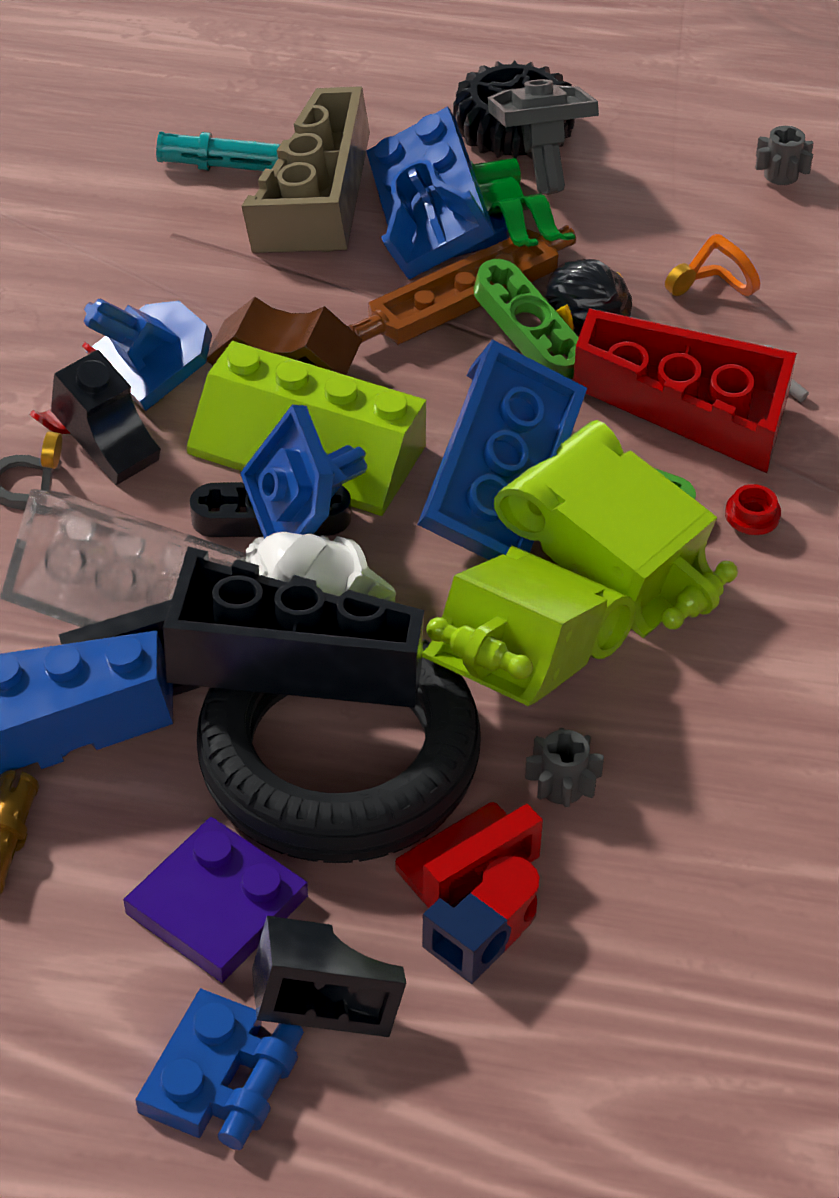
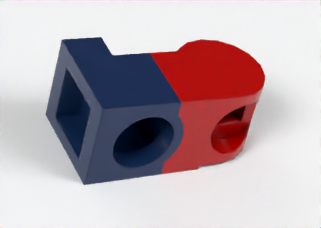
[422,855,540,984]

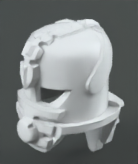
[245,532,396,602]

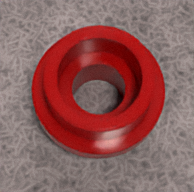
[725,484,781,535]

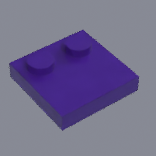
[123,817,308,983]

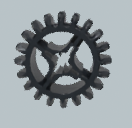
[453,60,575,159]

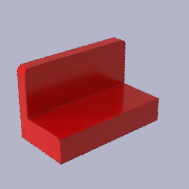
[395,802,543,908]

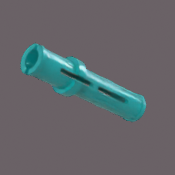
[156,131,280,171]

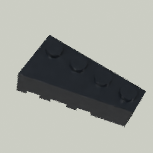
[163,546,424,708]

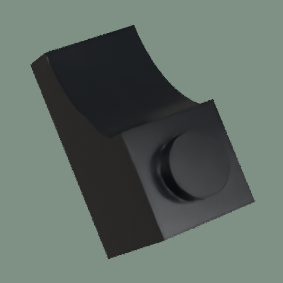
[51,349,161,485]
[252,916,407,1037]

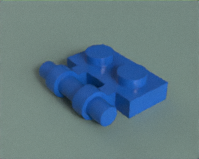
[135,988,304,1150]

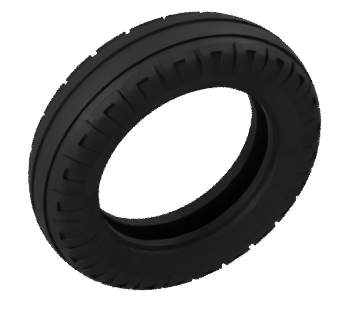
[197,638,481,863]

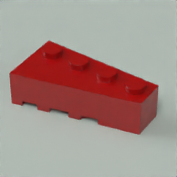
[574,308,797,473]

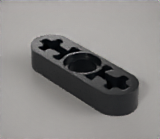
[190,482,351,537]

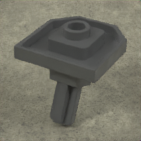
[488,79,599,195]

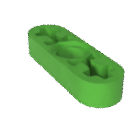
[474,259,579,379]

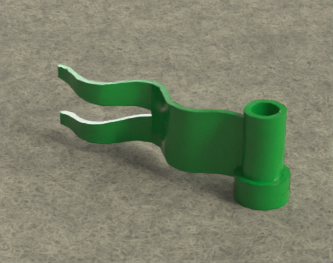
[470,158,575,247]

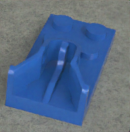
[366,106,495,280]
[417,339,587,560]

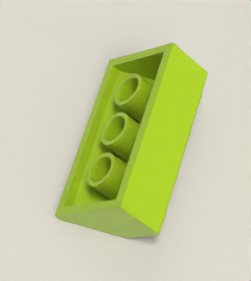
[186,341,427,516]

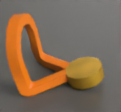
[665,234,761,296]

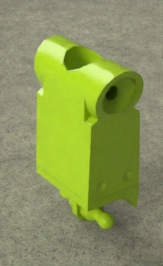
[494,420,738,639]
[422,546,636,706]

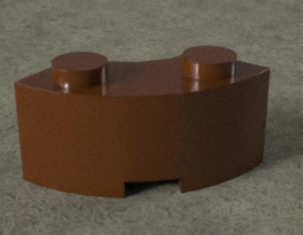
[207,297,363,375]

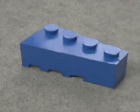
[0,631,173,776]

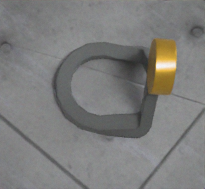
[0,431,62,512]

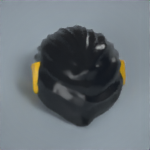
[545,259,632,336]

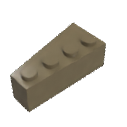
[241,86,370,253]

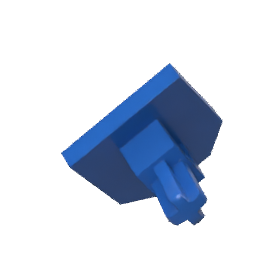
[84,299,212,411]
[240,405,368,539]

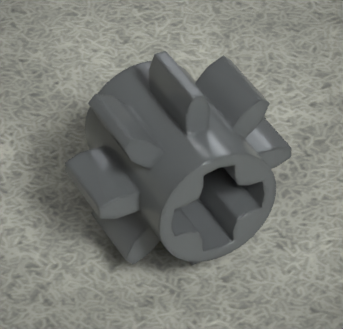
[755,125,814,185]
[525,728,604,807]

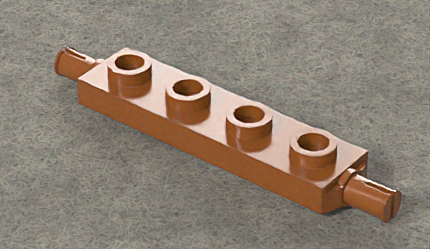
[348,225,576,345]

